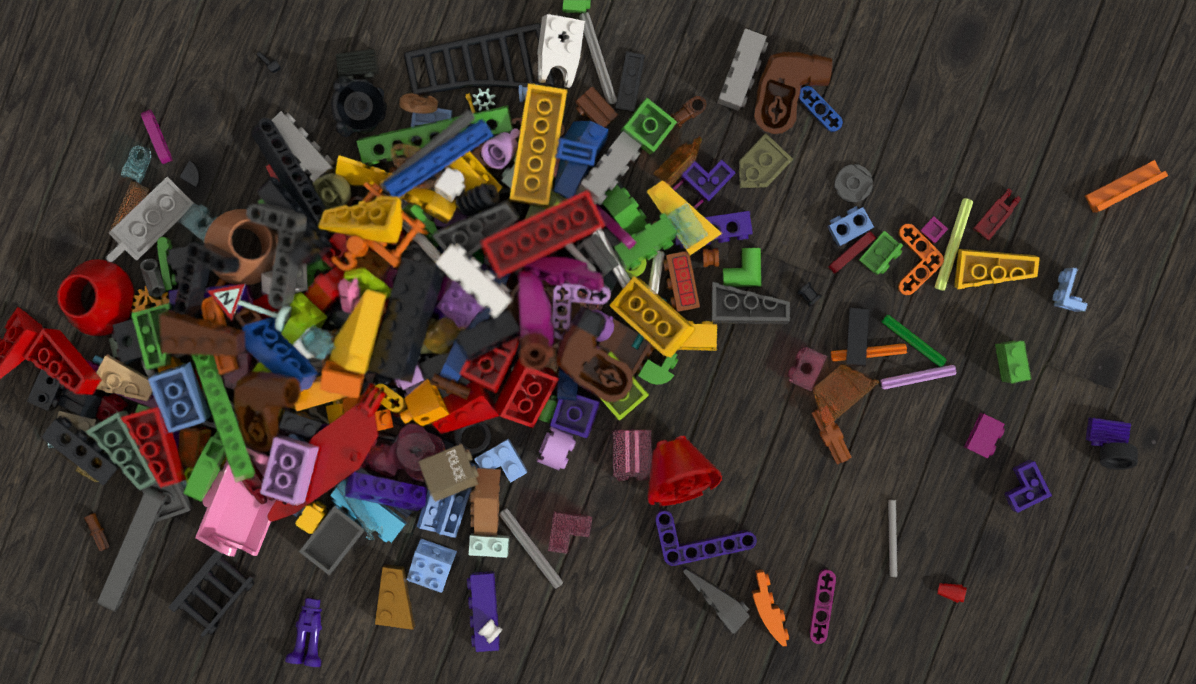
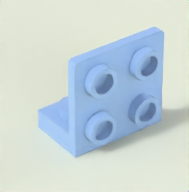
[1053,267,1087,312]
[407,539,457,592]

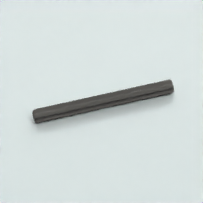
[380,110,475,192]

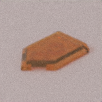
[654,137,702,187]

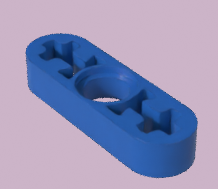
[798,86,843,132]

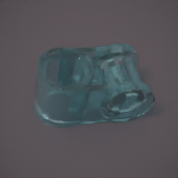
[121,146,152,184]

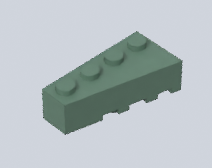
[86,411,157,490]

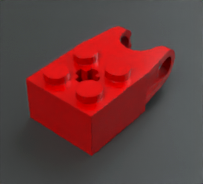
[460,329,521,393]

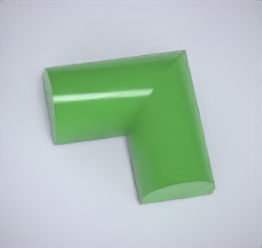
[722,248,761,287]

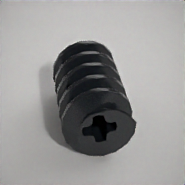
[455,183,499,216]

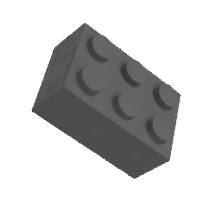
[299,505,367,575]

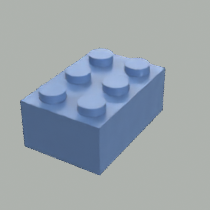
[148,362,211,433]

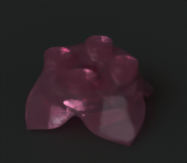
[387,424,445,481]

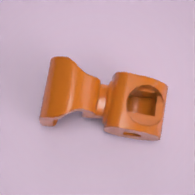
[332,236,368,271]

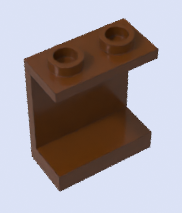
[598,319,655,375]

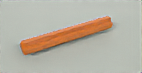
[831,343,907,361]

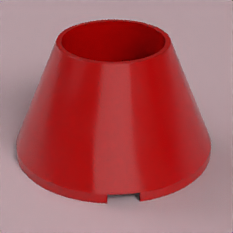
[58,259,135,336]

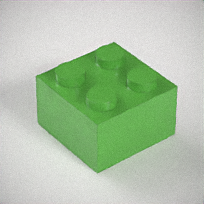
[620,98,677,155]

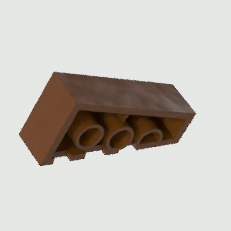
[160,309,245,356]

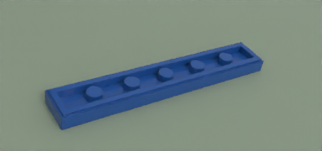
[383,119,493,197]

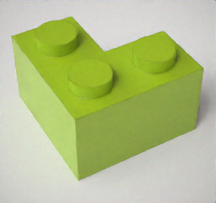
[281,292,327,347]

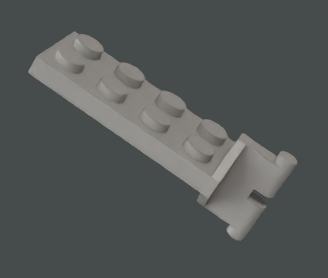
[107,177,195,262]

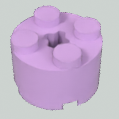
[537,427,576,470]

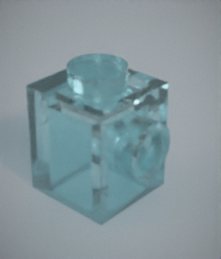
[300,326,335,360]

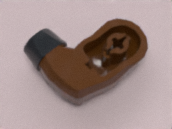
[555,306,633,402]

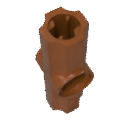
[811,406,852,464]

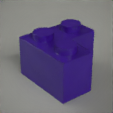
[680,160,735,202]
[1004,460,1052,513]

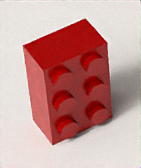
[494,357,559,428]

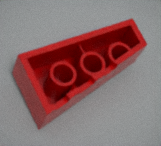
[24,328,102,394]
[121,407,186,488]

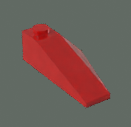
[0,307,43,379]

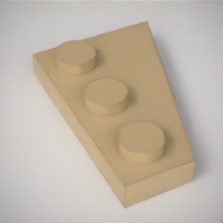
[96,355,153,401]

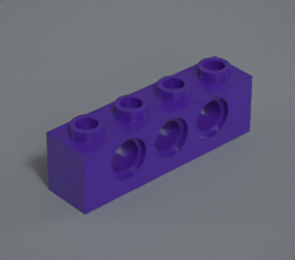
[675,211,753,249]
[344,472,427,511]

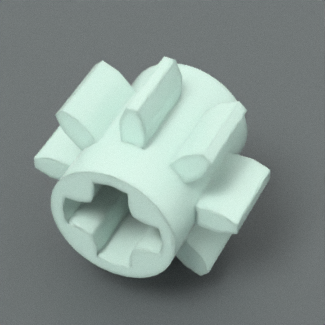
[473,88,496,111]

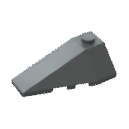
[682,567,750,634]

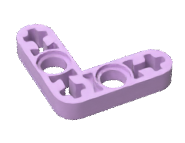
[552,282,611,339]

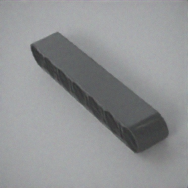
[97,487,167,612]

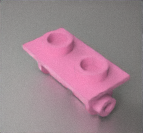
[338,278,360,314]

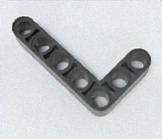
[247,203,306,308]

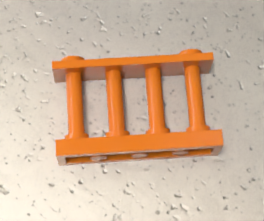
[362,182,429,268]

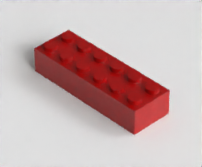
[480,190,605,279]

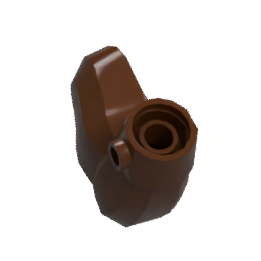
[754,52,832,134]
[234,371,301,452]

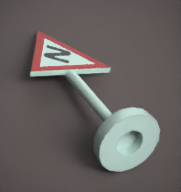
[208,284,292,332]

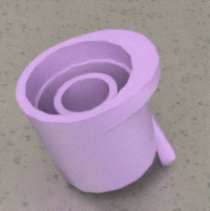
[481,129,520,169]

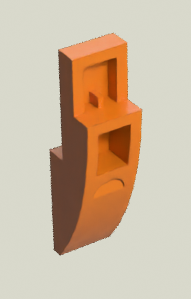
[752,569,789,646]

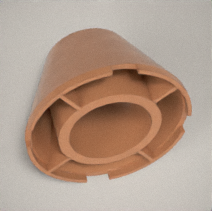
[204,209,278,285]

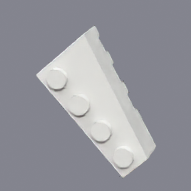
[436,243,511,318]

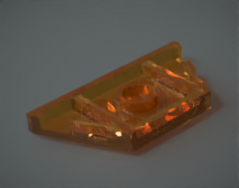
[813,364,879,429]

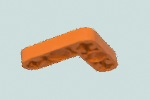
[898,224,944,295]

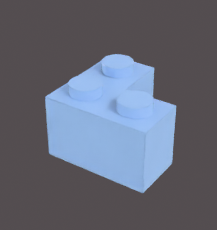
[475,438,528,483]

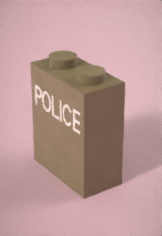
[419,444,479,502]

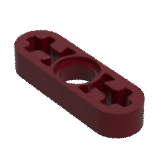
[828,230,876,274]

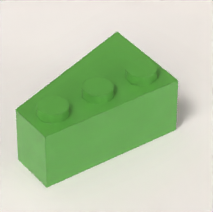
[614,213,677,270]
[131,303,174,370]

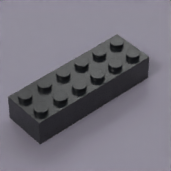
[368,257,445,383]

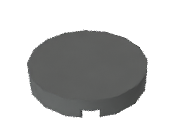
[834,164,873,203]

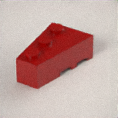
[432,382,499,434]

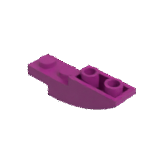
[525,257,604,292]

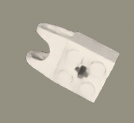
[537,14,585,88]

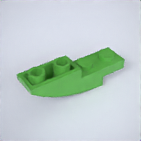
[184,432,226,502]

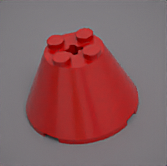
[647,436,722,506]

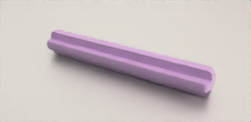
[881,365,956,389]

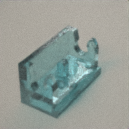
[667,203,708,249]

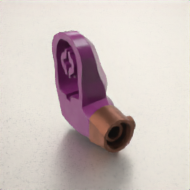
[520,270,555,369]

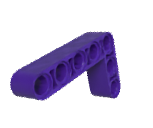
[655,509,757,566]

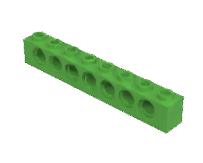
[357,105,514,165]
[191,354,254,483]

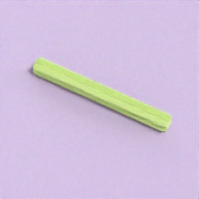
[935,198,973,291]

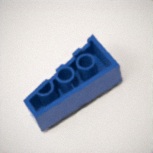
[242,317,319,391]

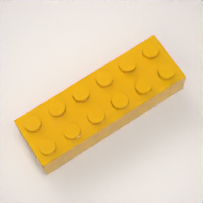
[510,84,567,208]

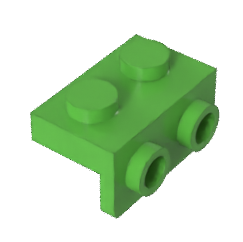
[859,231,903,275]

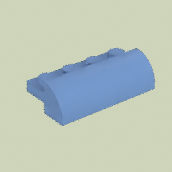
[416,461,478,538]

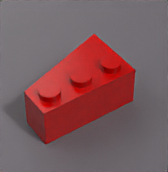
[304,261,347,313]

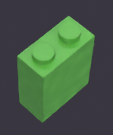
[995,341,1031,383]

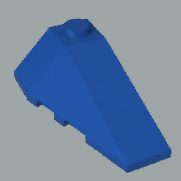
[554,121,608,199]

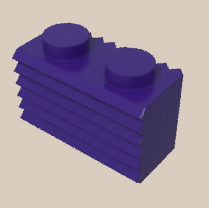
[1086,417,1131,446]

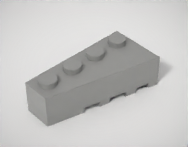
[717,28,768,111]
[272,111,336,182]
[575,131,641,206]

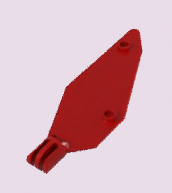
[267,383,387,522]

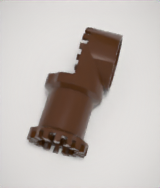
[670,96,706,128]

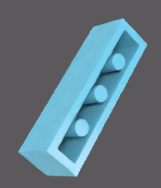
[330,478,407,542]

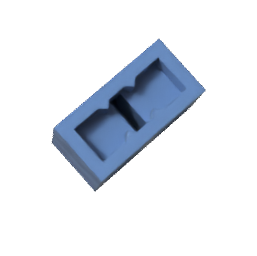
[827,206,874,246]

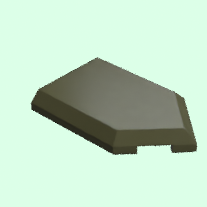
[739,133,793,188]

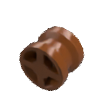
[702,248,719,267]

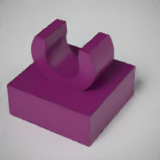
[920,216,948,243]

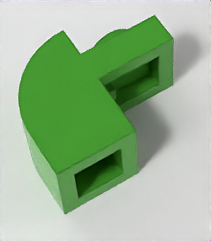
[638,353,678,385]

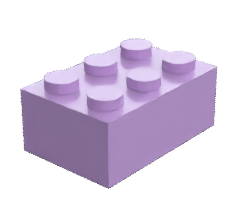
[260,436,319,505]

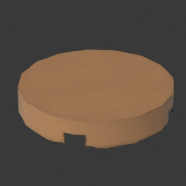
[399,93,438,114]

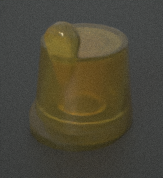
[424,317,465,354]

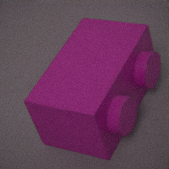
[964,413,1005,458]

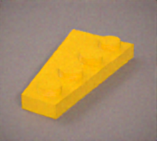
[647,180,722,255]

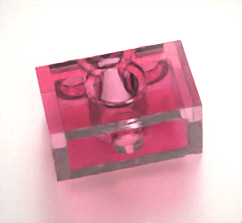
[787,347,827,391]

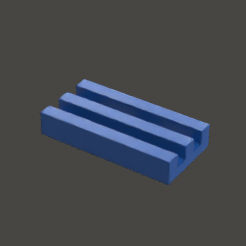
[555,138,597,166]

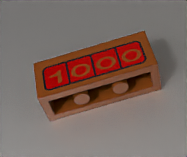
[663,251,700,312]

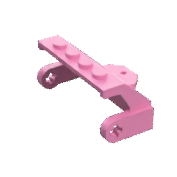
[195,444,276,556]

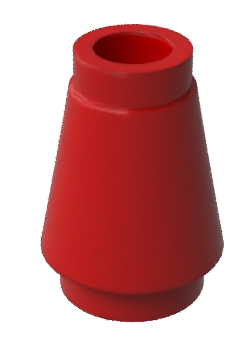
[937,583,967,603]

